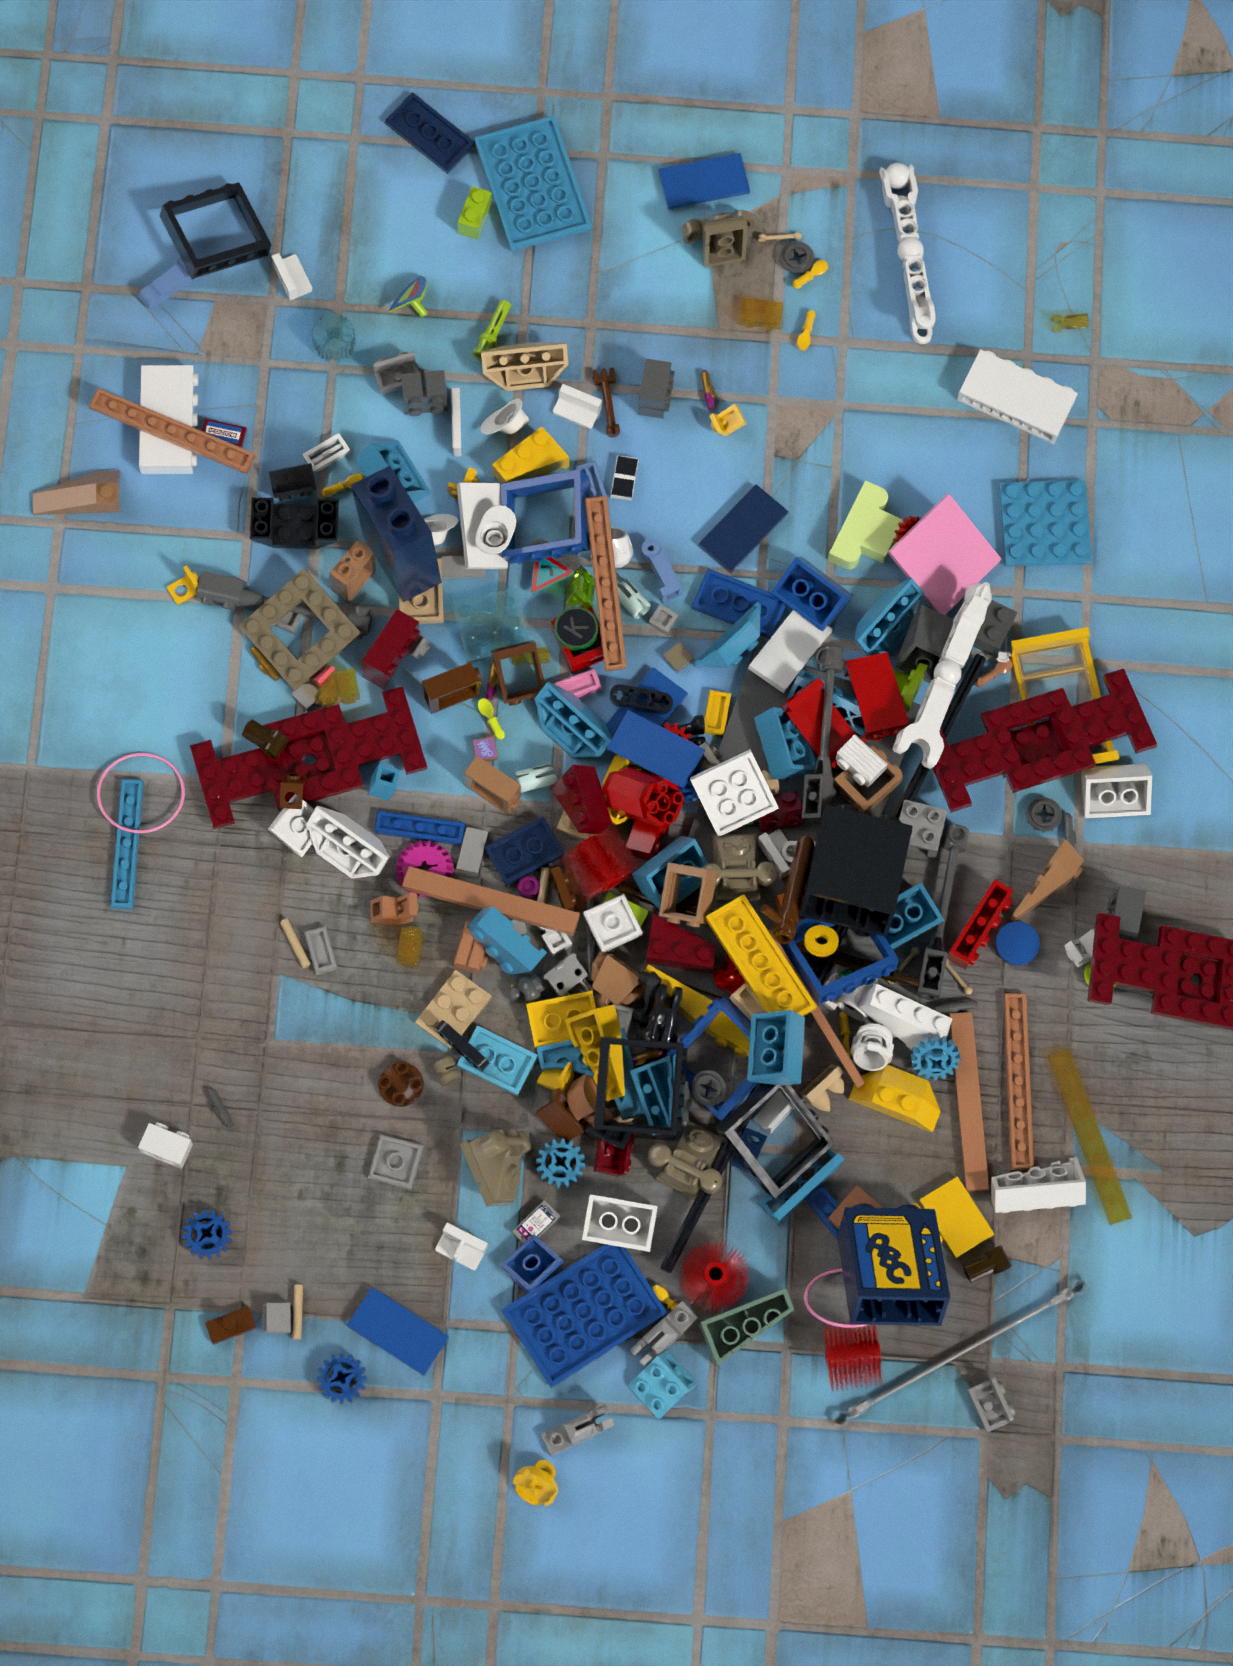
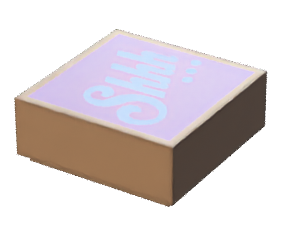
[473,737,498,761]

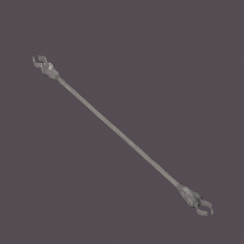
[833,1280,1090,1426]

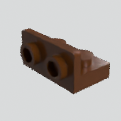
[551,866,586,912]

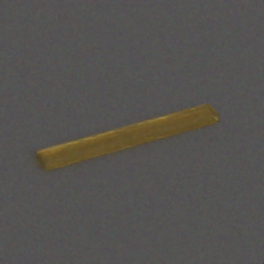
[1048,1048,1132,1225]

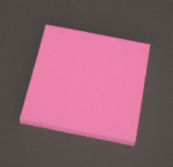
[887,494,1001,615]

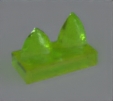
[564,566,595,609]

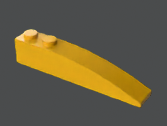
[644,964,750,1058]

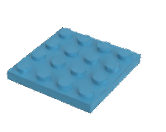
[999,480,1092,567]

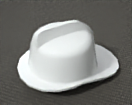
[481,398,529,435]
[475,505,517,554]
[424,514,459,546]

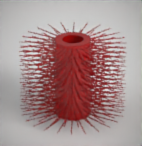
[560,825,641,902]
[680,1240,750,1313]
[824,1320,883,1392]

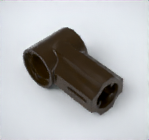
[242,719,289,759]
[962,1245,1012,1283]

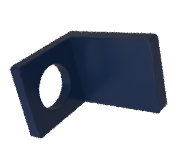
[731,1128,767,1173]

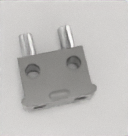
[541,953,593,997]

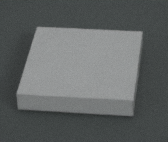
[368,1134,424,1191]

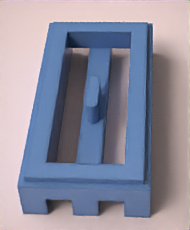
[575,460,608,501]

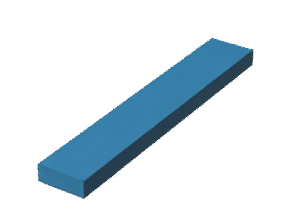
[110,779,144,910]

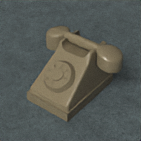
[681,210,755,268]
[699,833,778,901]
[648,1120,725,1200]
[460,1129,531,1207]

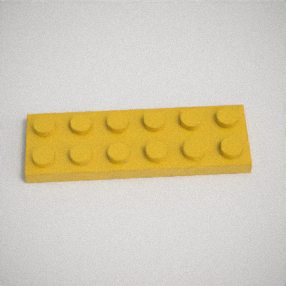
[705,894,817,1016]

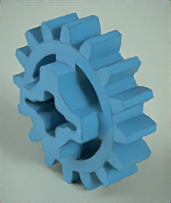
[911,1035,961,1081]
[536,1138,585,1189]

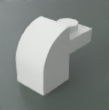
[1065,928,1095,967]

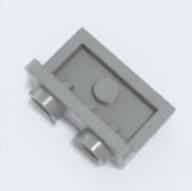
[373,352,422,395]
[967,1377,1015,1433]

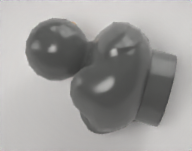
[507,975,546,1003]

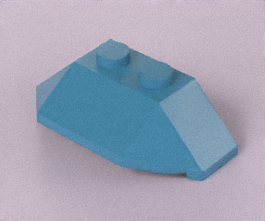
[855,578,925,656]
[694,602,761,668]
[535,682,612,758]

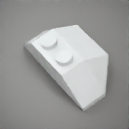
[306,806,390,879]

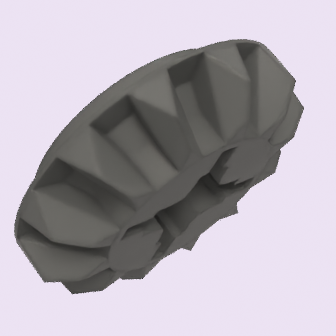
[780,241,814,274]
[1026,797,1062,833]
[692,1069,727,1106]

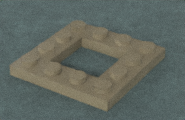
[239,568,362,691]

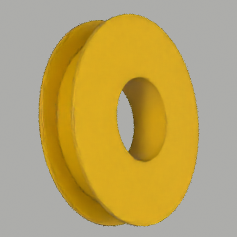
[804,925,839,957]

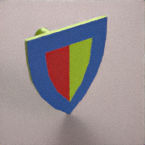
[389,275,428,317]

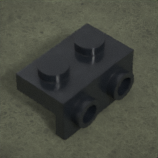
[268,463,317,501]

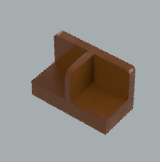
[536,1088,588,1143]

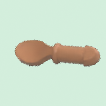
[975,659,1013,687]

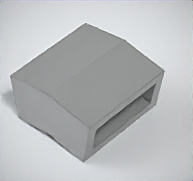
[263,1303,292,1334]

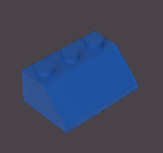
[771,557,853,631]

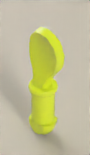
[478,698,505,740]

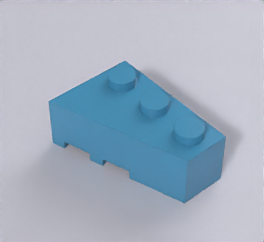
[467,906,547,975]
[630,1054,680,1135]

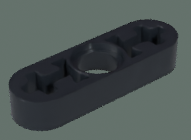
[610,684,673,714]
[434,1020,490,1072]

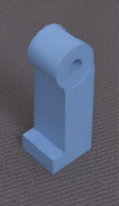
[139,258,196,309]
[641,539,683,603]

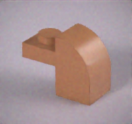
[370,893,419,925]
[567,1073,613,1127]

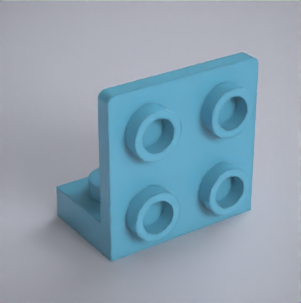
[629,1350,698,1419]

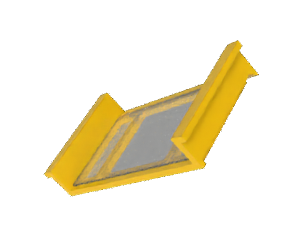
[1010,627,1119,764]

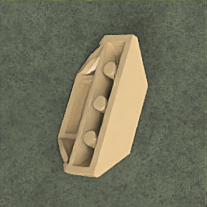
[481,341,569,391]

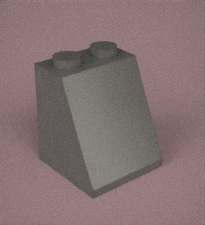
[895,605,954,683]

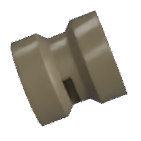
[432,1056,462,1087]

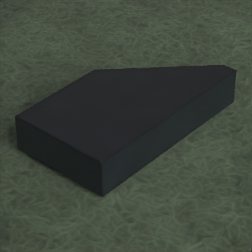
[585,1119,633,1151]

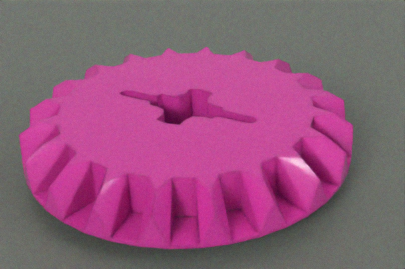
[396,840,454,897]

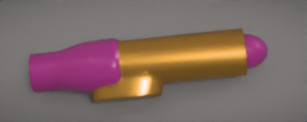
[701,370,715,410]
[486,661,497,701]
[631,1048,663,1069]

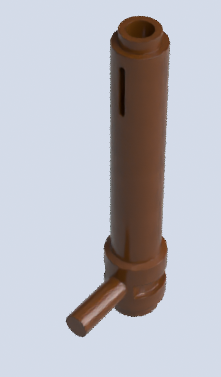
[761,836,814,944]

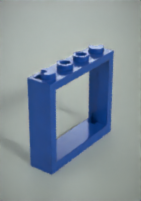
[501,469,590,565]
[780,918,899,1005]
[666,997,757,1121]

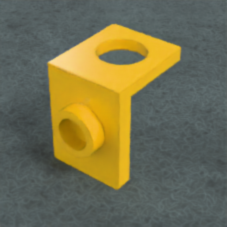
[166,565,199,605]
[537,1061,574,1093]

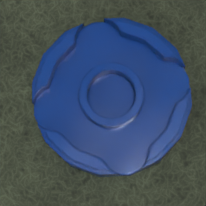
[995,921,1040,966]

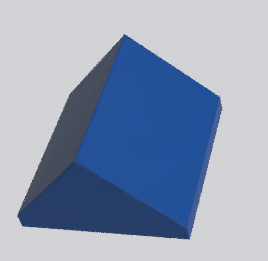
[501,1234,564,1293]

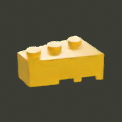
[492,427,570,484]

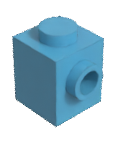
[368,763,400,801]

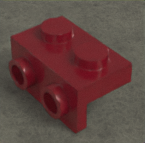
[759,791,804,832]
[593,1133,634,1177]

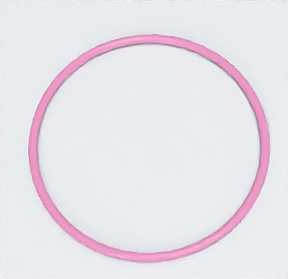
[97,753,185,833]
[804,1268,868,1328]

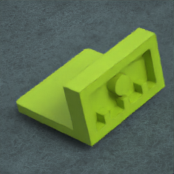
[892,663,928,712]

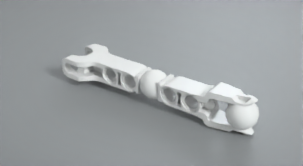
[879,162,936,344]
[893,582,992,769]

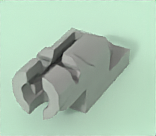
[631,1300,699,1366]
[541,1404,615,1457]

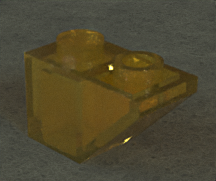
[315,668,360,708]
[396,926,425,969]

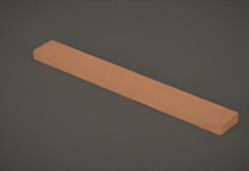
[89,388,256,475]
[585,496,627,672]
[402,866,580,936]
[768,929,865,1089]
[1003,993,1034,1171]
[949,1012,989,1192]

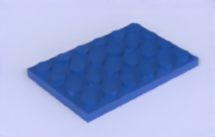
[502,1244,668,1389]

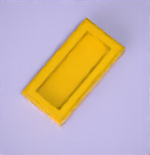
[704,690,731,737]

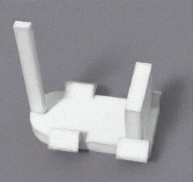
[996,636,1011,663]

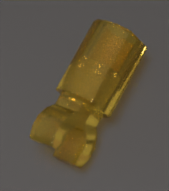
[1050,313,1089,333]
[511,647,550,665]

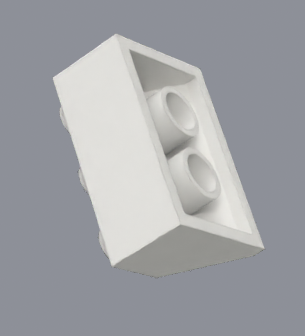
[1081,764,1152,818]
[582,1194,658,1252]

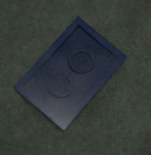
[484,817,564,887]

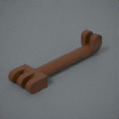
[592,367,620,438]

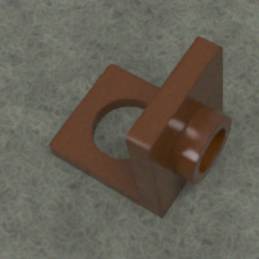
[280,773,306,810]

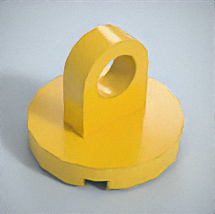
[513,1460,558,1506]

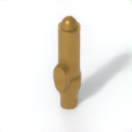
[251,646,280,681]

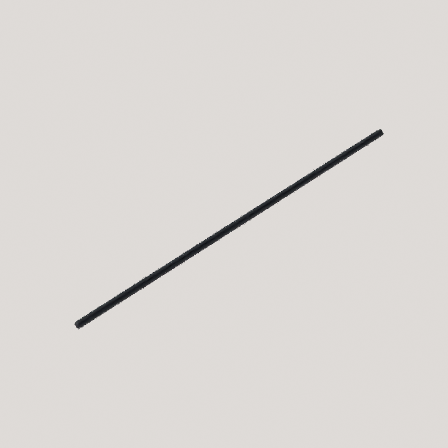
[661,654,986,1273]

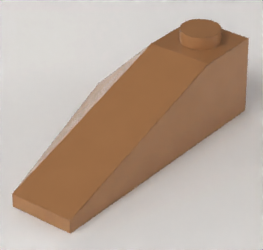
[33,470,121,515]
[1010,839,1084,922]

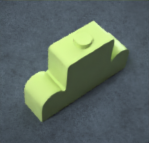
[827,480,903,569]

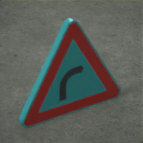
[530,557,574,595]

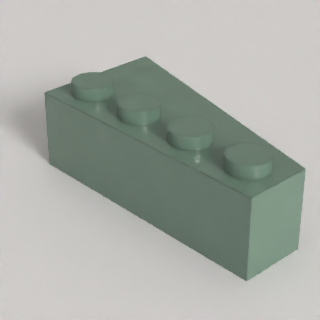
[698,1288,795,1366]

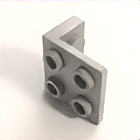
[899,800,947,859]

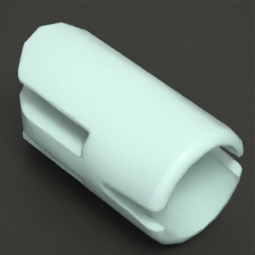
[617,578,650,619]
[515,763,558,793]

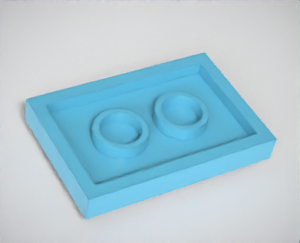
[457,1025,538,1096]

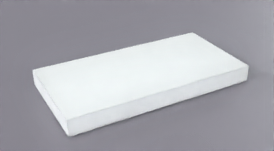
[457,483,508,569]
[748,610,833,693]

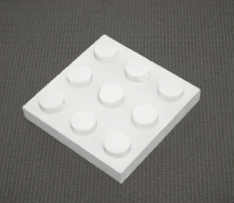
[690,749,779,837]

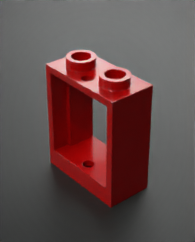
[551,605,604,674]

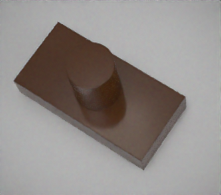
[205,1306,257,1345]

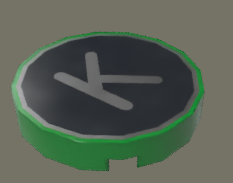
[555,607,598,650]

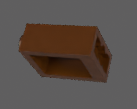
[490,640,545,706]
[422,662,482,714]

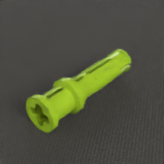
[472,300,512,361]

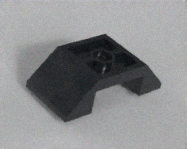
[250,497,339,549]

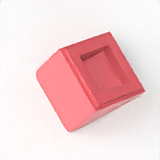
[310,665,336,690]

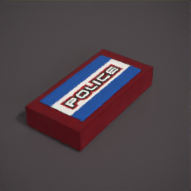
[201,419,247,448]

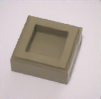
[663,642,694,673]

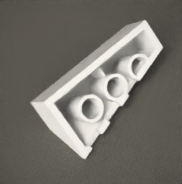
[858,984,952,1060]
[991,1157,1086,1213]

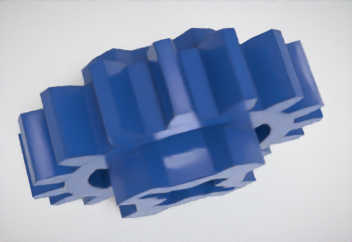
[182,1209,233,1260]
[316,1353,367,1405]

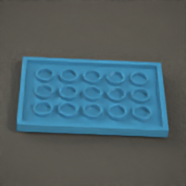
[474,116,592,252]

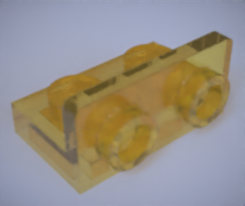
[738,297,783,330]

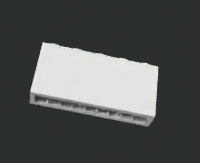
[957,349,1078,444]
[139,365,199,474]

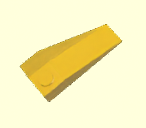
[565,1004,625,1101]

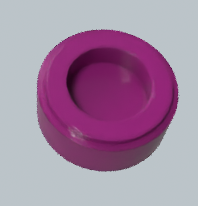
[517,876,540,899]

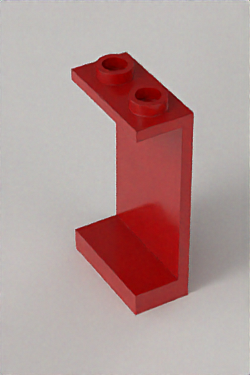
[842,652,910,741]
[780,678,867,769]

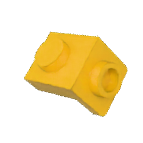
[709,404,747,436]
[447,467,479,500]

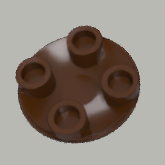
[378,1061,424,1107]

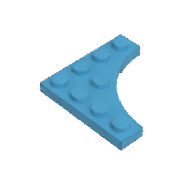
[536,1028,644,1120]

